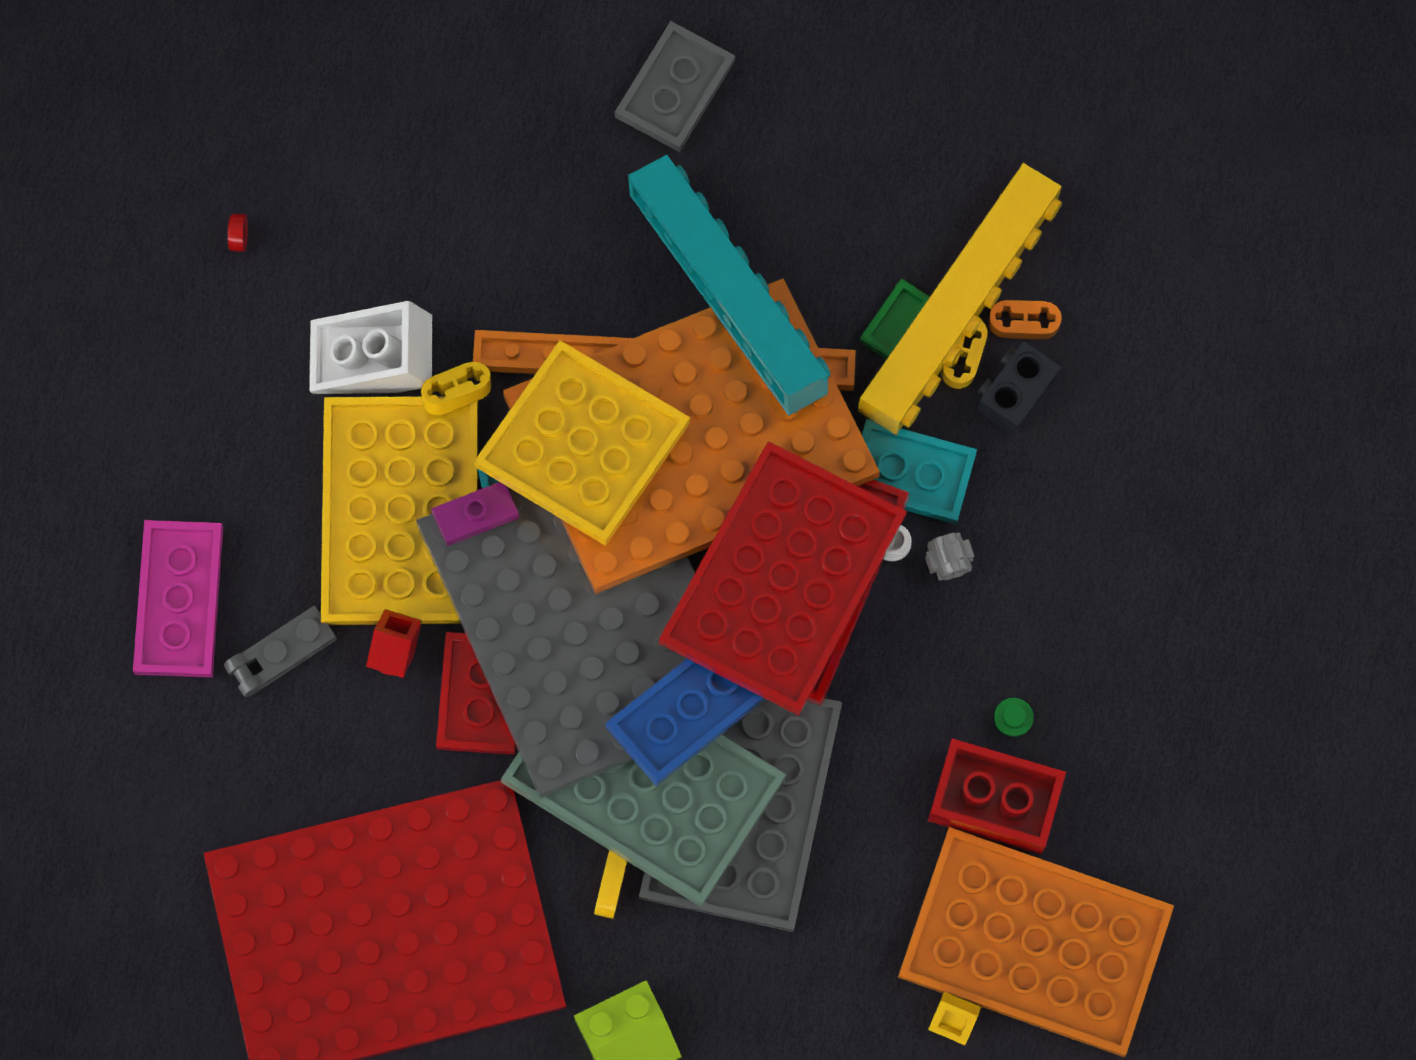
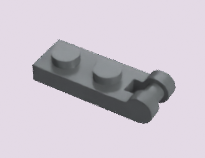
[223,605,337,698]

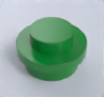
[994,698,1034,737]

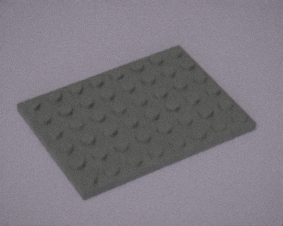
[416,487,756,799]

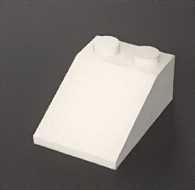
[310,301,432,394]

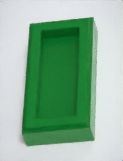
[859,278,930,360]

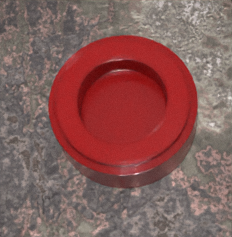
[228,213,248,252]

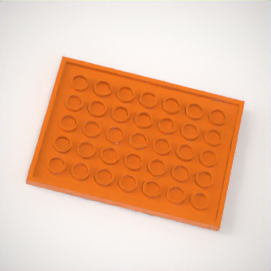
[503,279,880,594]

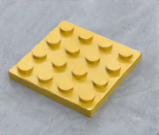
[474,340,690,546]

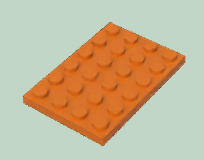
[898,827,1174,1057]

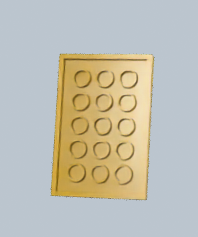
[321,396,478,625]

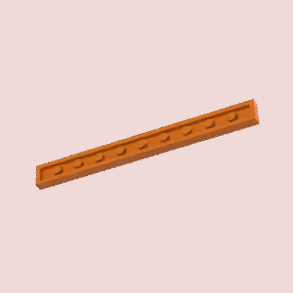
[473,330,856,391]

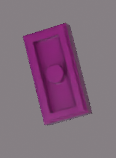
[432,482,519,547]

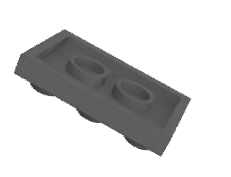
[615,21,735,152]

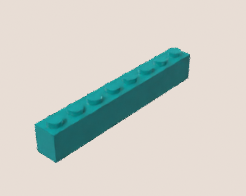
[628,155,830,416]

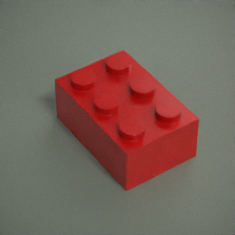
[928,738,1066,855]

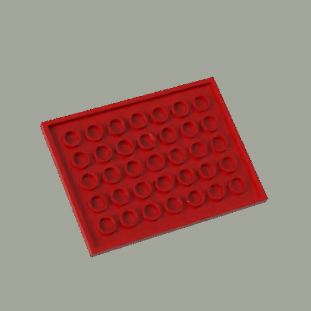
[204,780,566,1060]

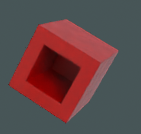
[366,609,422,678]

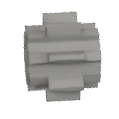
[925,532,975,581]

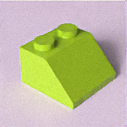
[574,980,682,1060]

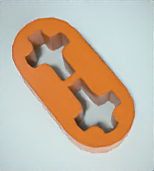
[988,300,1062,340]

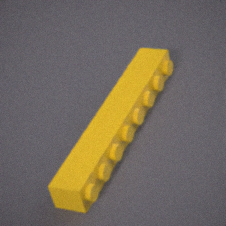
[858,163,1062,435]

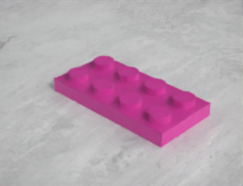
[133,520,223,677]

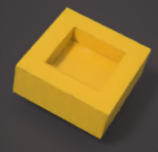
[928,991,981,1045]

